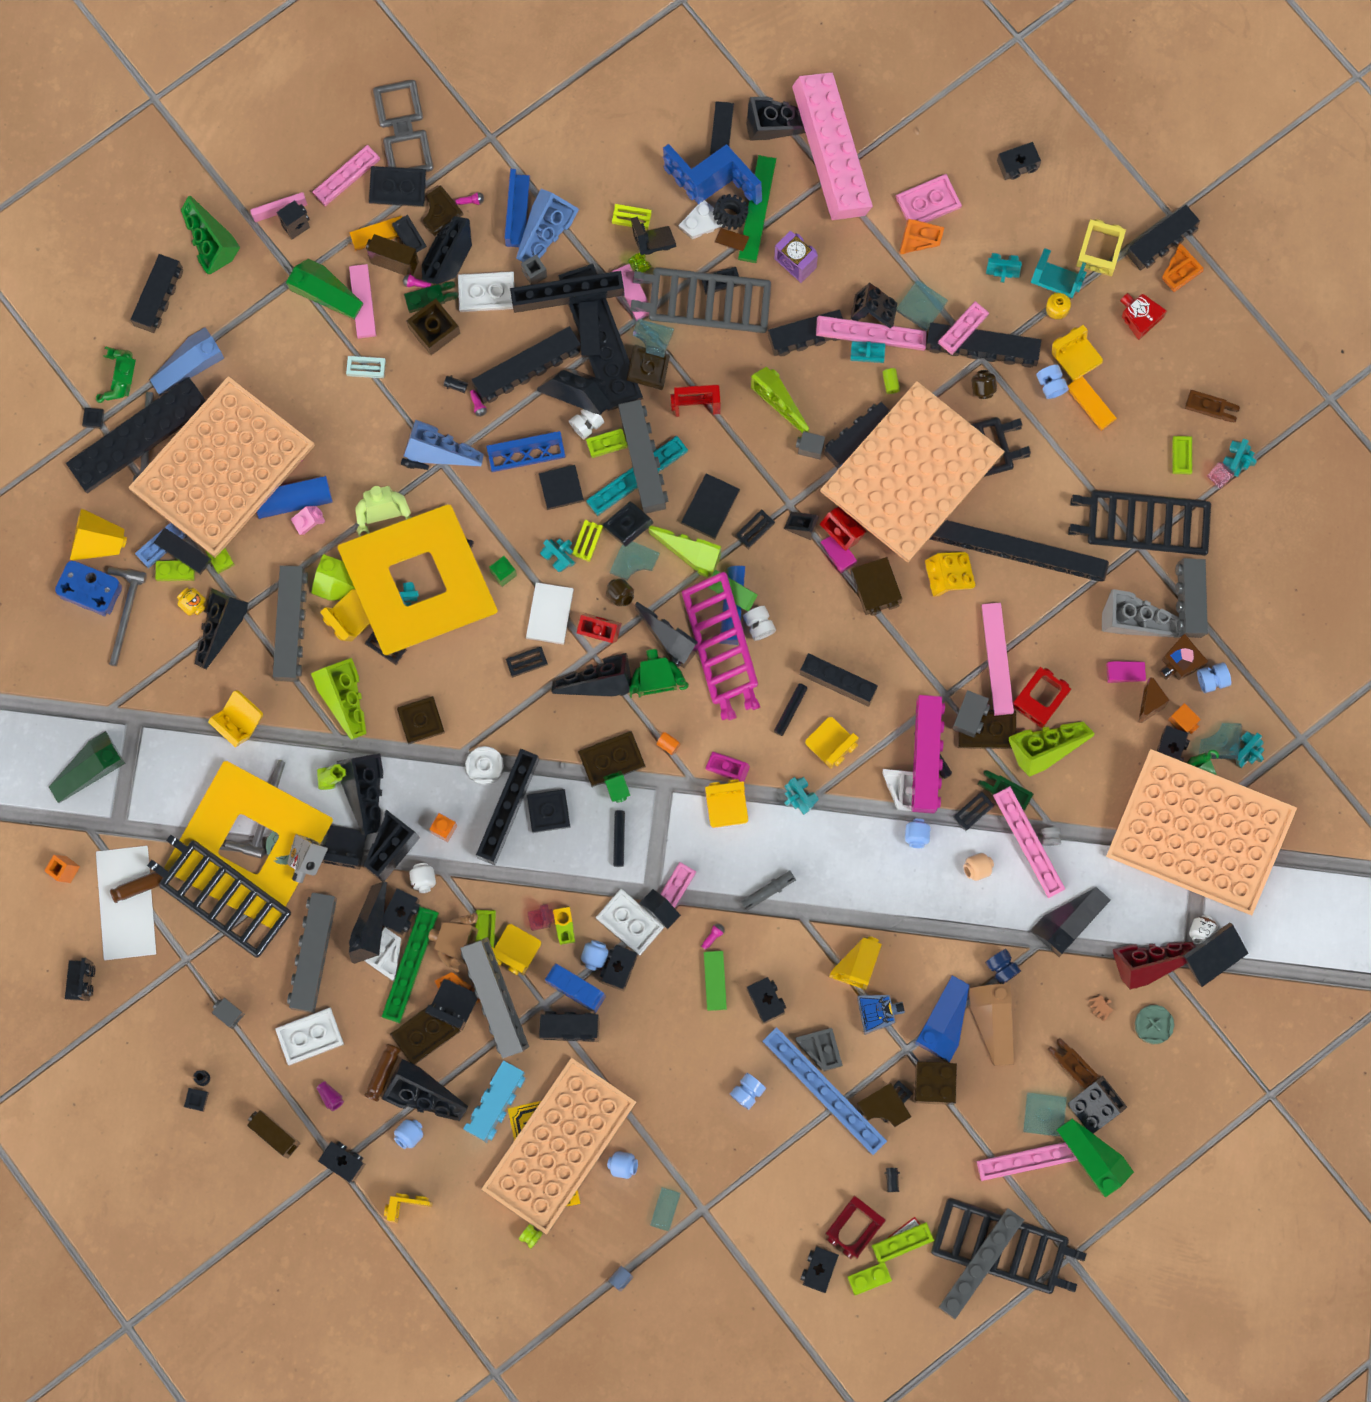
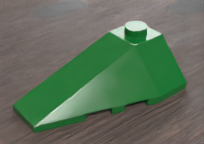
[286,259,363,320]

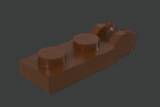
[1184,390,1240,423]
[1048,1038,1099,1090]

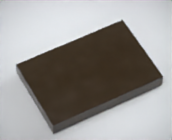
[958,709,1016,749]
[578,731,646,788]
[390,1005,461,1065]

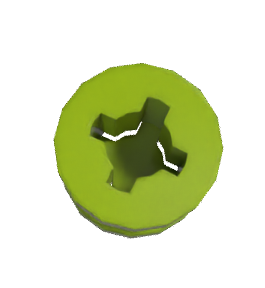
[518,1224,543,1249]

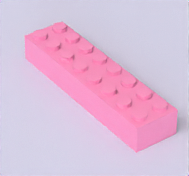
[792,73,873,220]

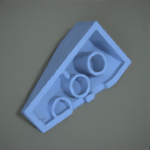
[516,189,579,262]
[150,327,224,396]
[404,420,484,466]

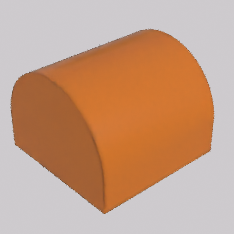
[656,732,681,755]

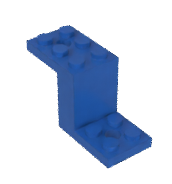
[663,144,762,205]

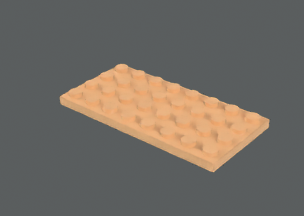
[481,1058,637,1235]

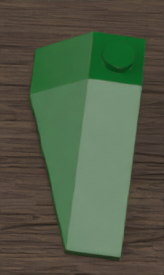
[181,196,240,274]
[1056,1118,1134,1198]

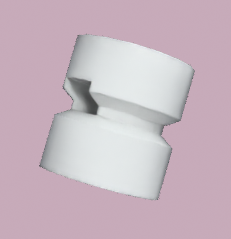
[569,409,604,439]
[743,606,776,641]

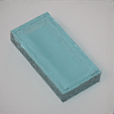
[650,1187,681,1232]

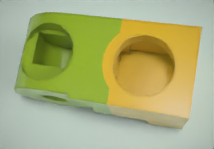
[553,907,575,945]

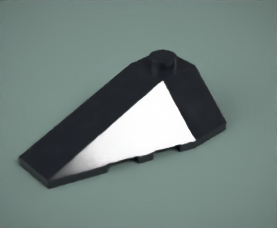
[194,588,249,670]
[551,653,632,697]
[349,881,387,964]
[1030,887,1111,957]
[382,1059,468,1121]

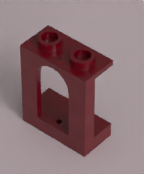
[825,1195,886,1259]

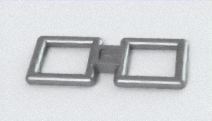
[373,80,434,172]

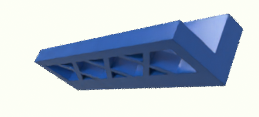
[505,169,530,247]
[486,431,566,472]

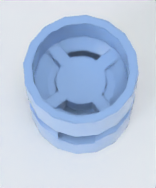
[1036,364,1069,399]
[1197,662,1231,693]
[730,1073,767,1110]

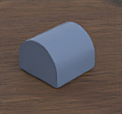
[608,1266,633,1291]

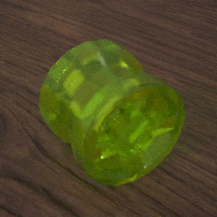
[628,253,651,273]

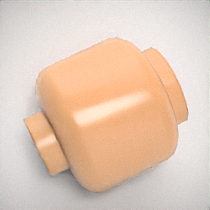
[963,853,994,881]

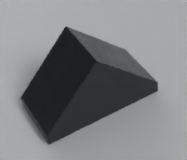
[784,512,819,540]
[639,889,681,930]

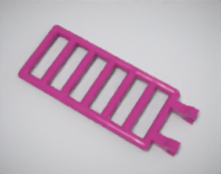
[682,572,761,720]

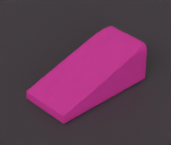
[821,536,857,573]
[1106,661,1146,683]
[705,751,750,782]

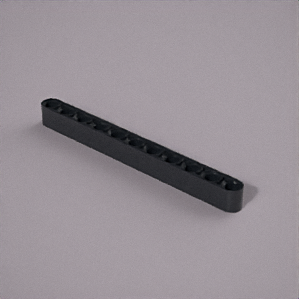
[929,520,1109,582]

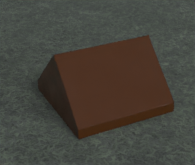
[1138,677,1169,723]

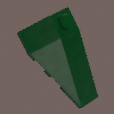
[49,731,126,803]

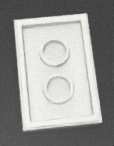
[458,272,515,312]
[526,583,574,645]
[596,889,665,956]
[275,1008,344,1066]

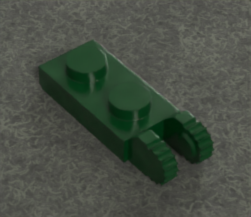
[404,281,459,313]
[978,770,1034,811]

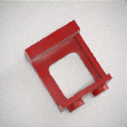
[671,385,721,417]
[1013,667,1071,728]

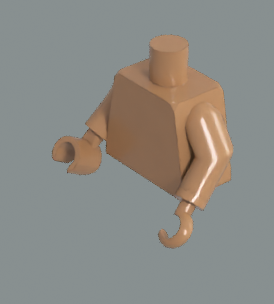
[429,913,478,972]

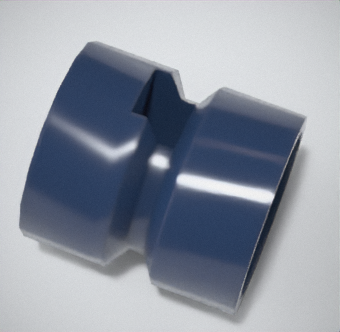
[985,949,1021,984]

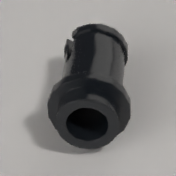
[443,375,468,394]
[193,1070,211,1086]
[884,1168,900,1192]

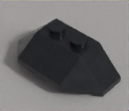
[421,216,472,284]
[537,369,610,415]

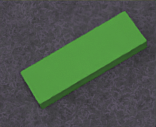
[708,570,758,611]
[704,951,727,1011]

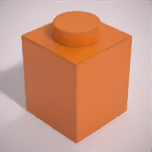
[1168,703,1201,735]
[429,813,457,842]
[44,855,80,883]

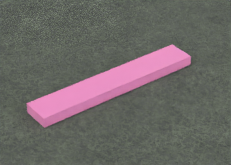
[816,316,927,351]
[981,603,1014,716]
[993,787,1065,898]
[977,1142,1077,1181]

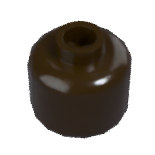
[971,370,997,399]
[606,578,634,606]

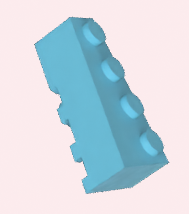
[463,1060,526,1143]

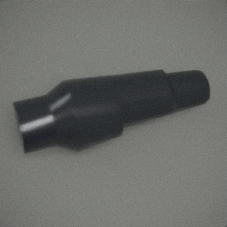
[401,458,429,470]

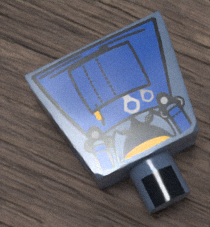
[857,995,905,1035]

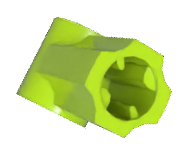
[317,764,346,790]

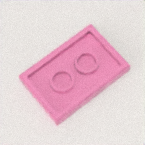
[896,174,962,223]

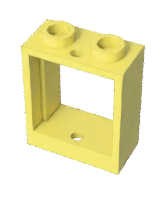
[1076,219,1126,276]

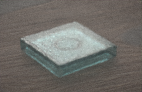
[896,280,948,331]
[1023,1092,1067,1137]

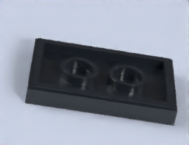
[369,166,427,207]
[681,473,740,540]
[1183,922,1249,987]

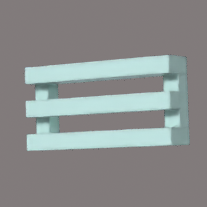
[346,356,386,378]

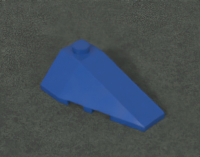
[915,975,969,1063]

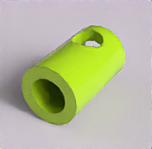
[882,368,900,394]

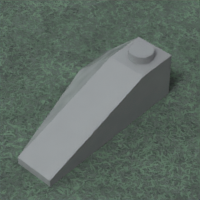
[1102,589,1179,638]

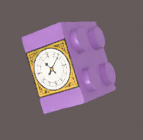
[774,230,818,283]

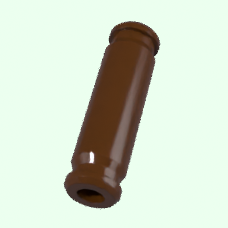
[110,872,163,903]
[364,1044,401,1102]

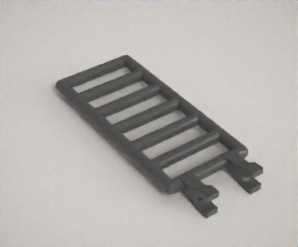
[630,267,771,333]

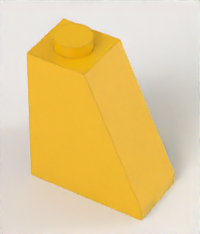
[70,509,127,560]
[829,936,882,990]

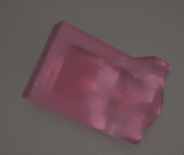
[528,904,554,931]

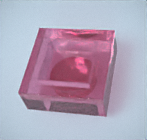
[1207,462,1235,489]

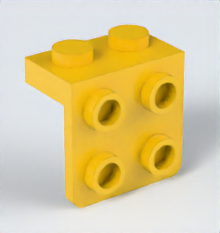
[1052,325,1103,380]
[925,552,975,597]
[320,589,370,642]
[208,690,263,748]
[805,717,859,769]
[705,779,748,828]
[492,924,542,976]
[384,1193,433,1223]

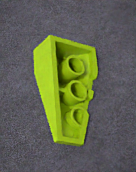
[751,366,809,434]
[649,525,721,577]
[311,554,355,601]
[311,658,367,740]
[1009,721,1095,777]

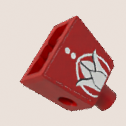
[1120,293,1167,340]

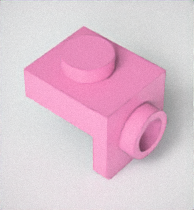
[291,506,325,535]

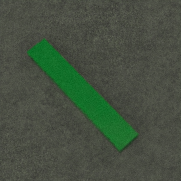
[738,155,777,263]
[381,906,439,1024]

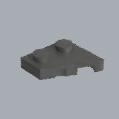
[795,1028,843,1072]

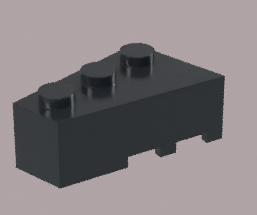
[363,809,420,882]
[539,1011,600,1042]

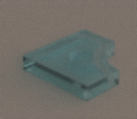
[633,319,674,357]
[610,541,660,580]
[1199,723,1242,759]

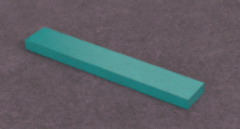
[586,436,688,517]

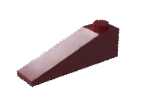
[1113,942,1196,990]

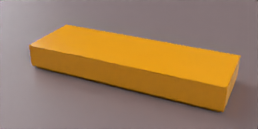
[349,215,402,251]
[1068,376,1117,431]

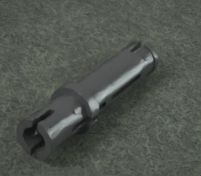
[741,870,796,911]

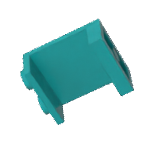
[1031,248,1087,298]

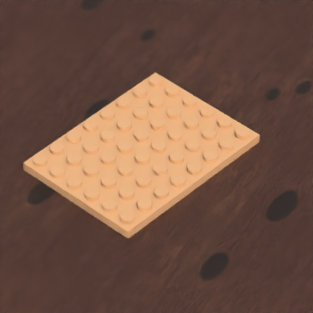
[128,376,315,558]
[820,381,1005,563]
[1106,749,1297,916]

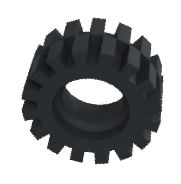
[713,194,749,230]

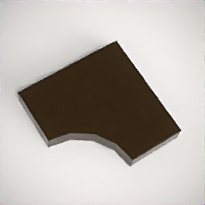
[423,185,464,236]
[857,1083,912,1128]

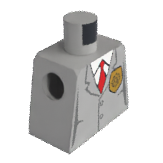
[288,834,328,883]

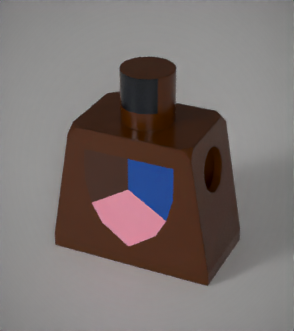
[1159,634,1208,680]

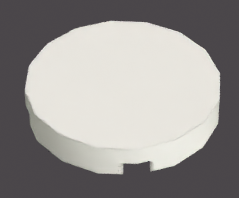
[465,746,504,785]

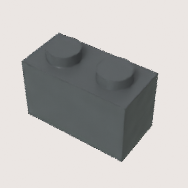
[953,690,990,738]

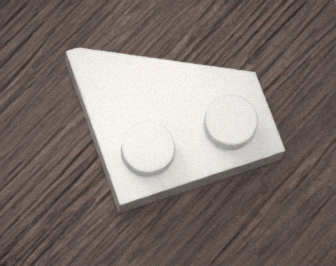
[679,200,726,239]
[882,769,913,811]
[364,927,402,981]

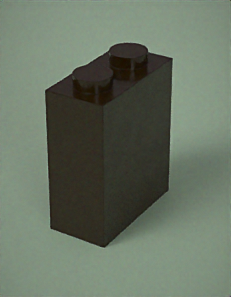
[366,234,419,276]
[850,557,902,616]
[247,1110,301,1159]

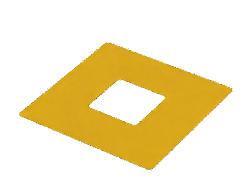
[338,504,498,655]
[164,761,333,928]

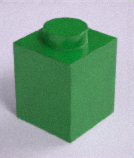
[489,556,517,587]
[603,771,631,803]

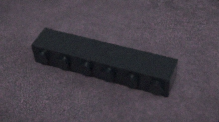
[510,271,625,313]
[926,322,1042,368]
[472,326,581,404]
[476,748,539,865]

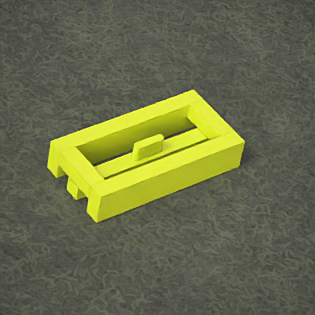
[612,204,652,230]
[572,520,603,562]

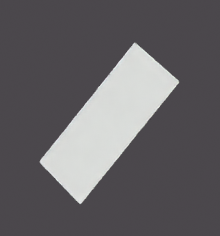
[96,846,156,960]

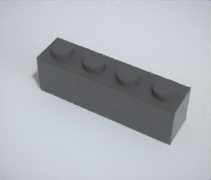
[1175,558,1208,638]

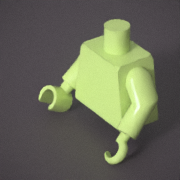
[355,486,412,537]

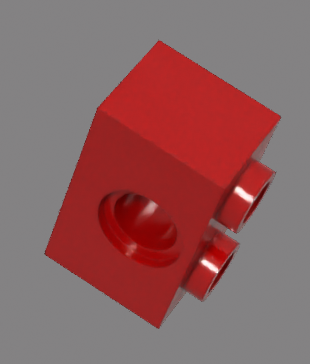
[819,506,867,551]
[576,613,622,643]

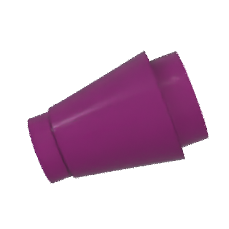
[316,1081,344,1111]

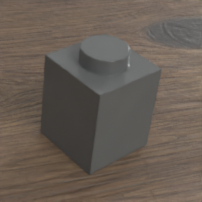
[521,254,547,285]
[796,431,825,460]
[212,998,245,1030]

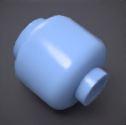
[905,818,931,848]
[581,940,609,970]
[394,1119,423,1149]
[607,1151,638,1179]

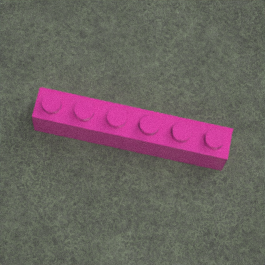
[911,695,945,814]

